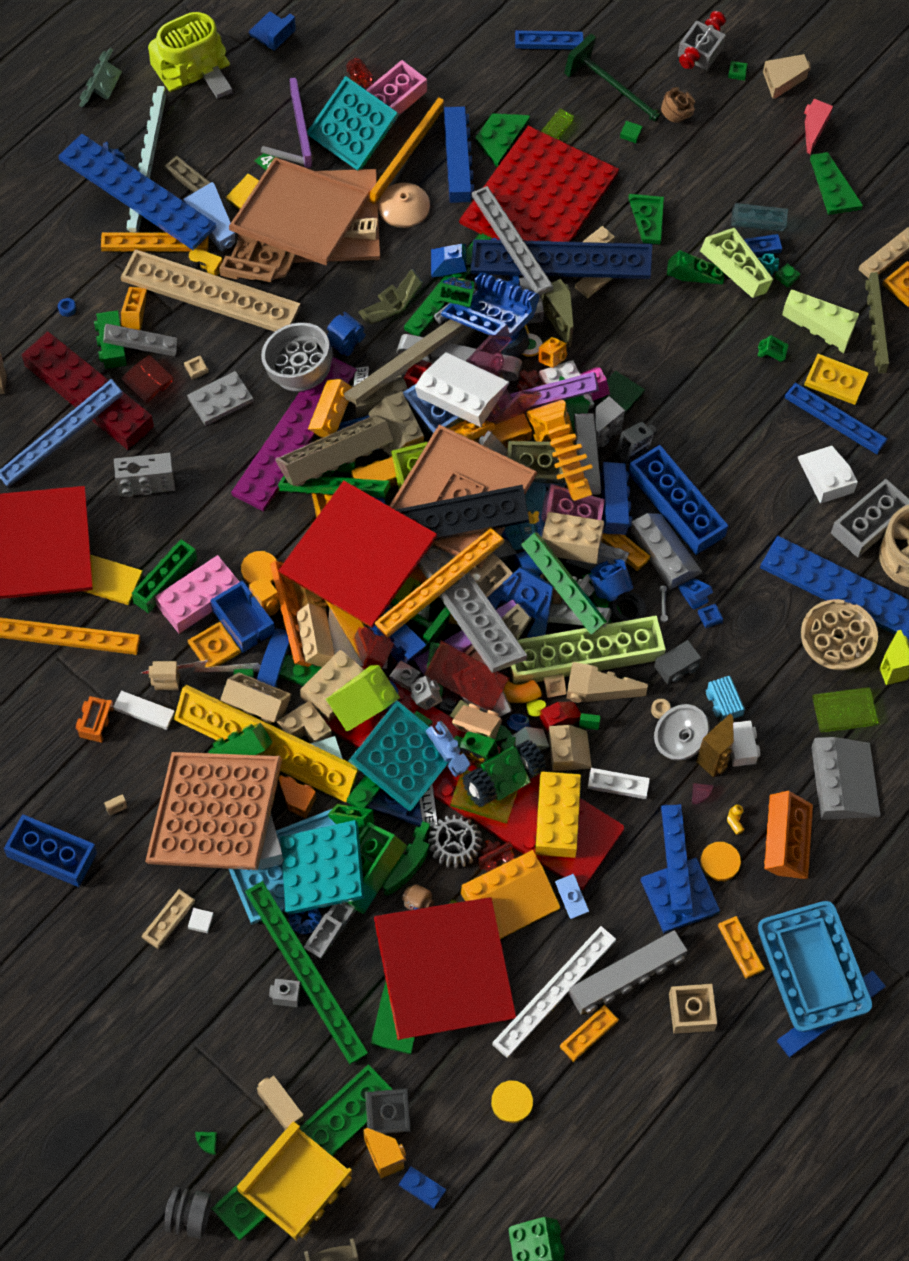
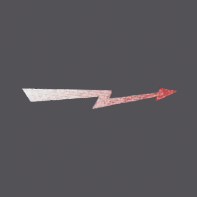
[142,660,261,674]

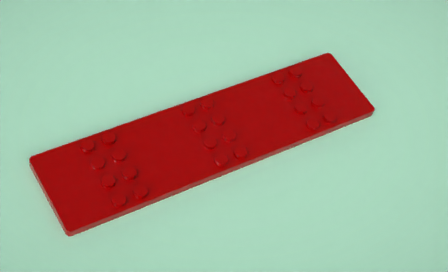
[323,665,624,890]

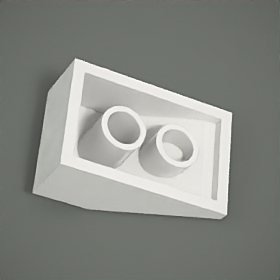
[798,446,857,504]

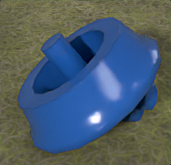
[507,714,530,733]

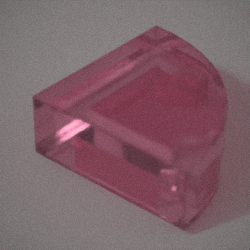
[691,783,713,804]

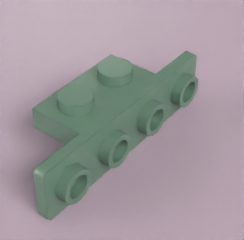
[79,48,122,107]

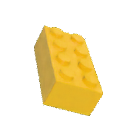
[535,772,581,858]

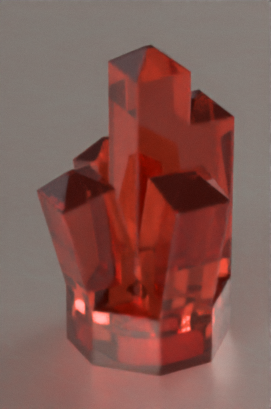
[346,58,373,88]

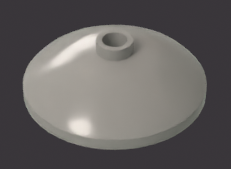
[654,704,710,761]

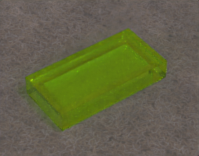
[541,108,574,140]

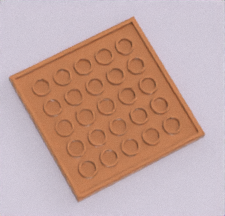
[145,752,282,870]

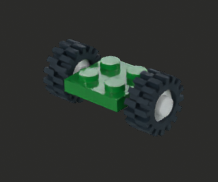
[463,740,546,807]

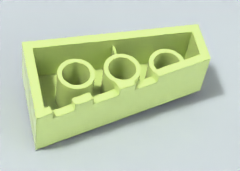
[700,228,773,298]
[782,289,859,353]

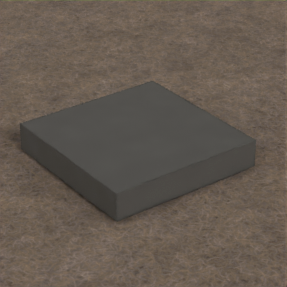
[365,1089,410,1134]

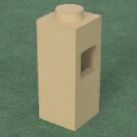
[257,1076,304,1130]

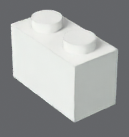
[730,721,760,767]

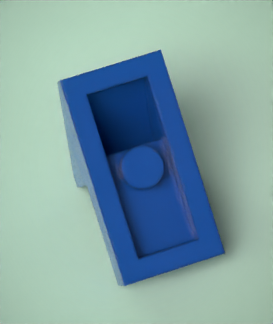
[678,578,713,609]

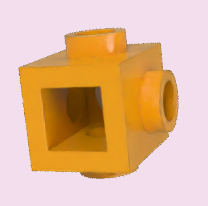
[539,337,567,368]

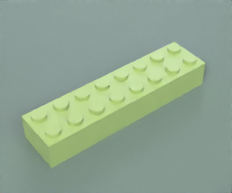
[509,616,666,684]

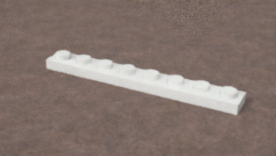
[492,926,616,1058]

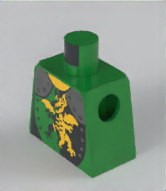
[454,731,499,768]

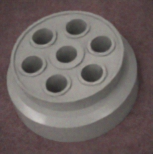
[261,323,333,391]

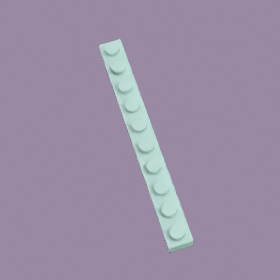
[127,86,166,233]

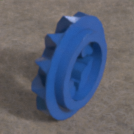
[289,908,321,934]

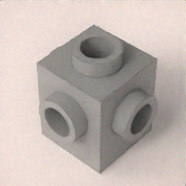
[410,676,442,711]

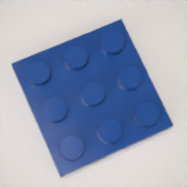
[640,858,720,933]

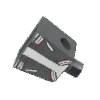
[615,422,657,465]

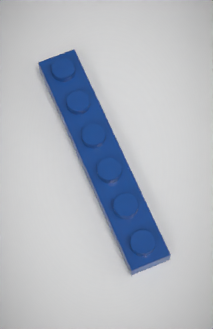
[661,804,692,914]

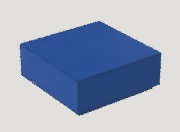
[698,604,723,629]

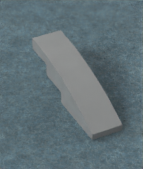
[304,903,356,959]

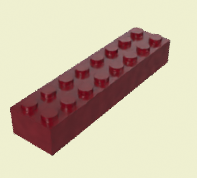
[22,332,154,450]

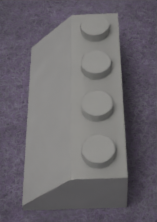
[630,513,702,590]

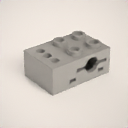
[114,453,175,497]

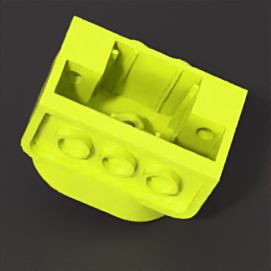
[148,12,230,92]

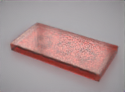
[424,641,510,711]

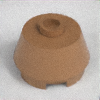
[661,87,695,123]

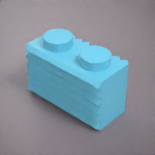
[706,676,745,721]

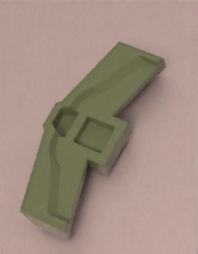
[359,269,423,325]

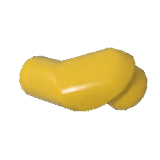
[727,804,745,835]

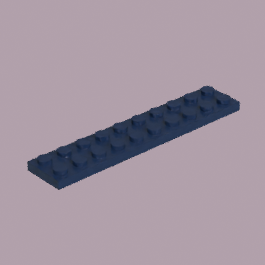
[471,239,652,279]

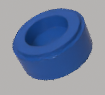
[58,298,77,317]

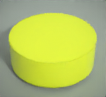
[527,700,546,716]

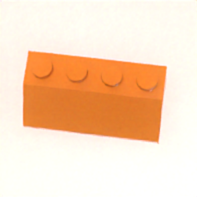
[764,791,813,879]

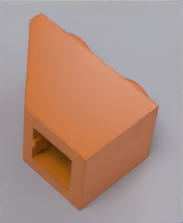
[278,775,316,818]

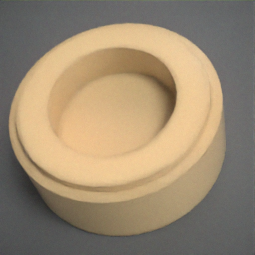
[651,699,671,719]

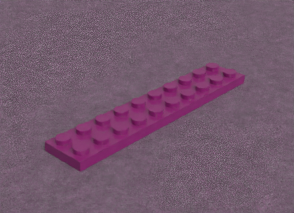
[231,357,357,512]

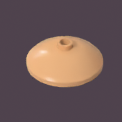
[377,183,430,228]

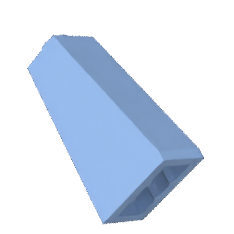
[183,182,236,251]

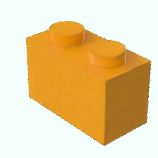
[249,575,279,616]

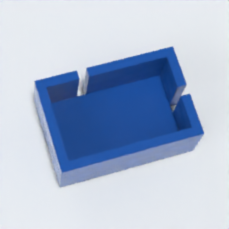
[210,580,275,652]

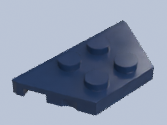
[366,789,423,826]

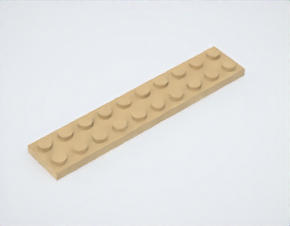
[121,249,300,332]

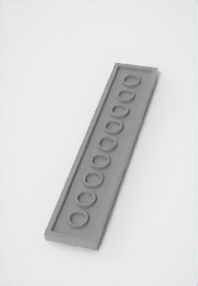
[418,545,527,673]

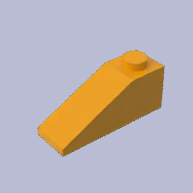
[121,287,147,330]

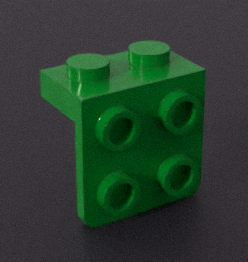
[509,1217,564,1261]

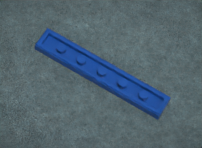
[785,382,888,454]
[777,970,886,1058]

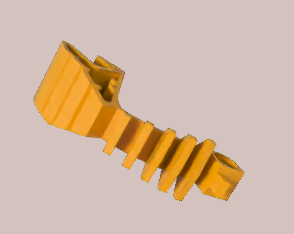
[526,400,593,501]

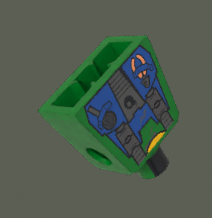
[437,276,474,307]

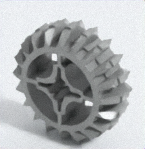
[428,814,482,868]

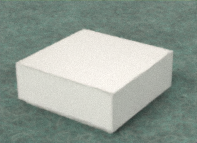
[188,908,213,934]

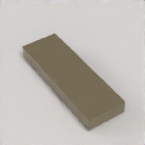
[164,156,210,193]

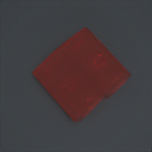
[121,355,175,404]

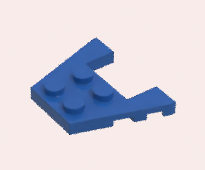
[487,566,554,638]

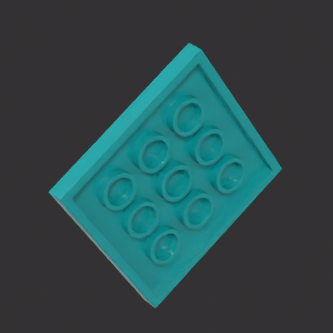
[307,76,400,171]
[349,701,449,812]
[280,820,364,915]

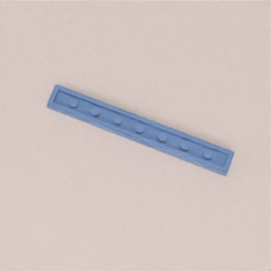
[0,379,124,488]

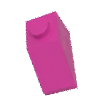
[580,367,610,401]

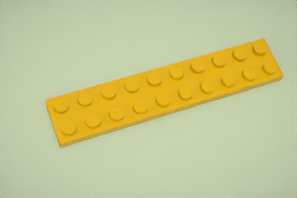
[174,685,359,802]

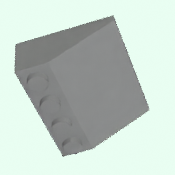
[811,737,880,820]

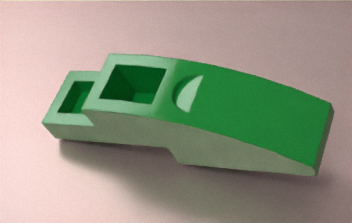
[382,821,430,896]

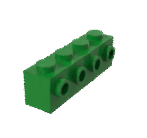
[132,539,197,614]

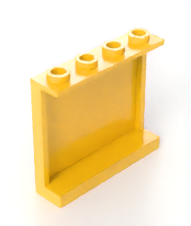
[237,1121,352,1241]

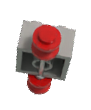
[678,11,726,70]

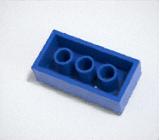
[4,814,97,887]

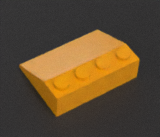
[461,850,560,939]

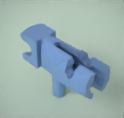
[426,721,471,777]

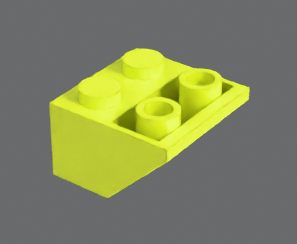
[879,630,909,685]

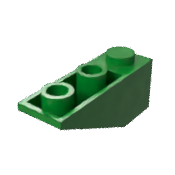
[667,250,724,284]
[208,723,273,755]

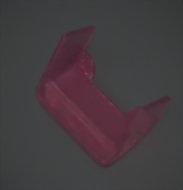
[466,335,542,425]

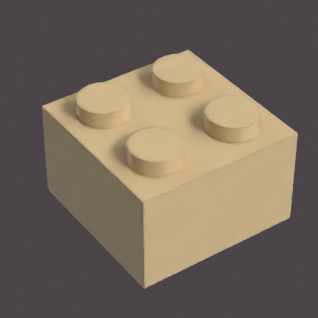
[669,984,717,1034]

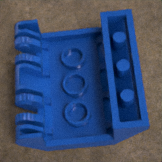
[441,273,539,339]

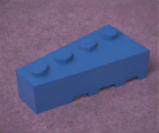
[365,607,426,664]

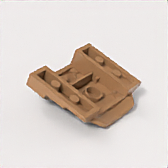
[220,234,296,282]

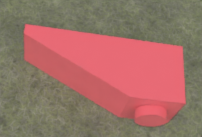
[804,99,833,154]

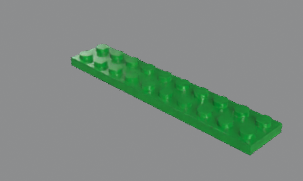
[211,1064,393,1241]

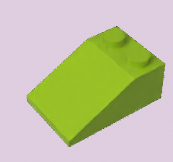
[391,442,428,490]
[325,665,400,731]

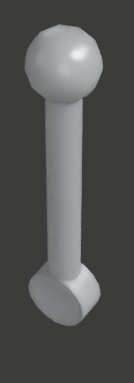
[660,585,668,623]

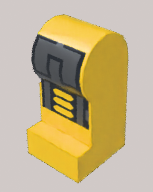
[189,249,223,276]

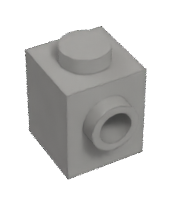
[390,660,420,692]
[269,979,301,1007]

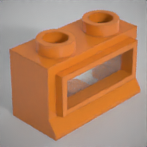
[76,696,114,743]

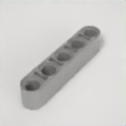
[574,413,601,495]

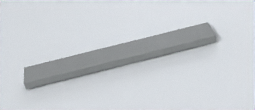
[472,186,553,296]

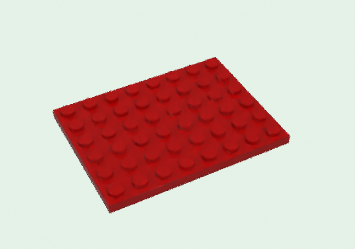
[459,126,619,242]

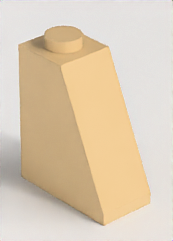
[763,54,811,99]

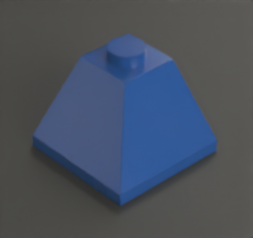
[431,243,467,277]

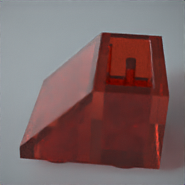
[353,627,394,669]

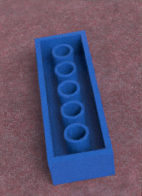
[629,445,728,555]

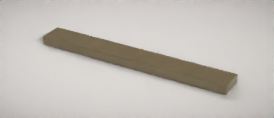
[344,319,464,405]

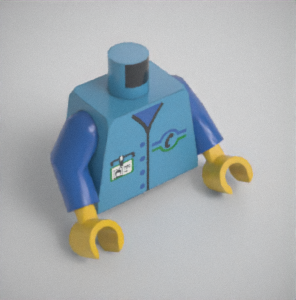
[501,511,545,550]

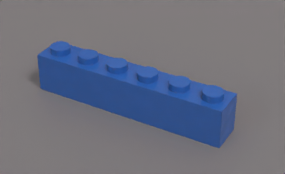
[444,107,474,203]

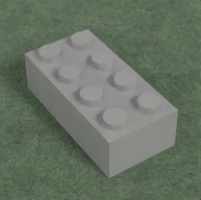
[831,479,909,558]

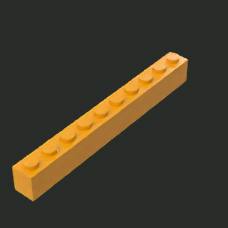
[351,413,532,488]

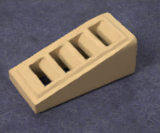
[344,218,378,240]

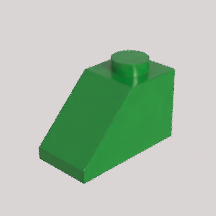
[328,804,374,835]

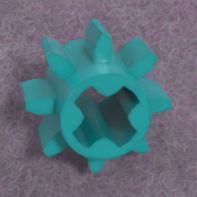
[758,253,779,275]

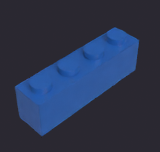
[600,462,632,535]

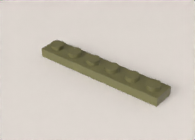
[865,272,889,373]

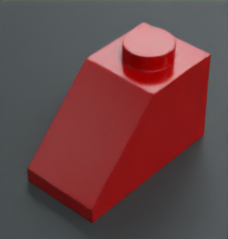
[540,702,581,733]

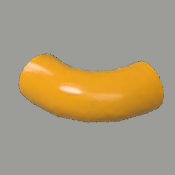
[497,674,542,703]

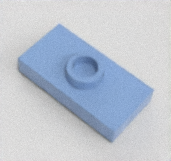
[555,874,589,919]

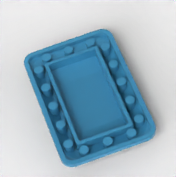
[758,901,872,1032]

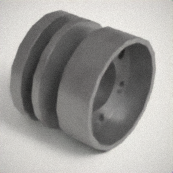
[165,1187,211,1239]

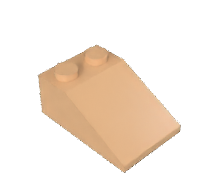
[452,704,502,739]

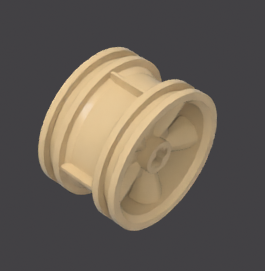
[879,505,909,587]

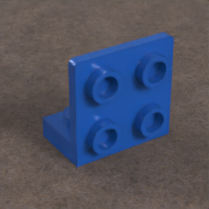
[249,12,296,51]

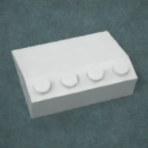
[415,352,509,427]

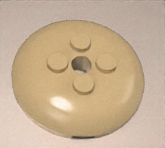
[801,599,878,670]

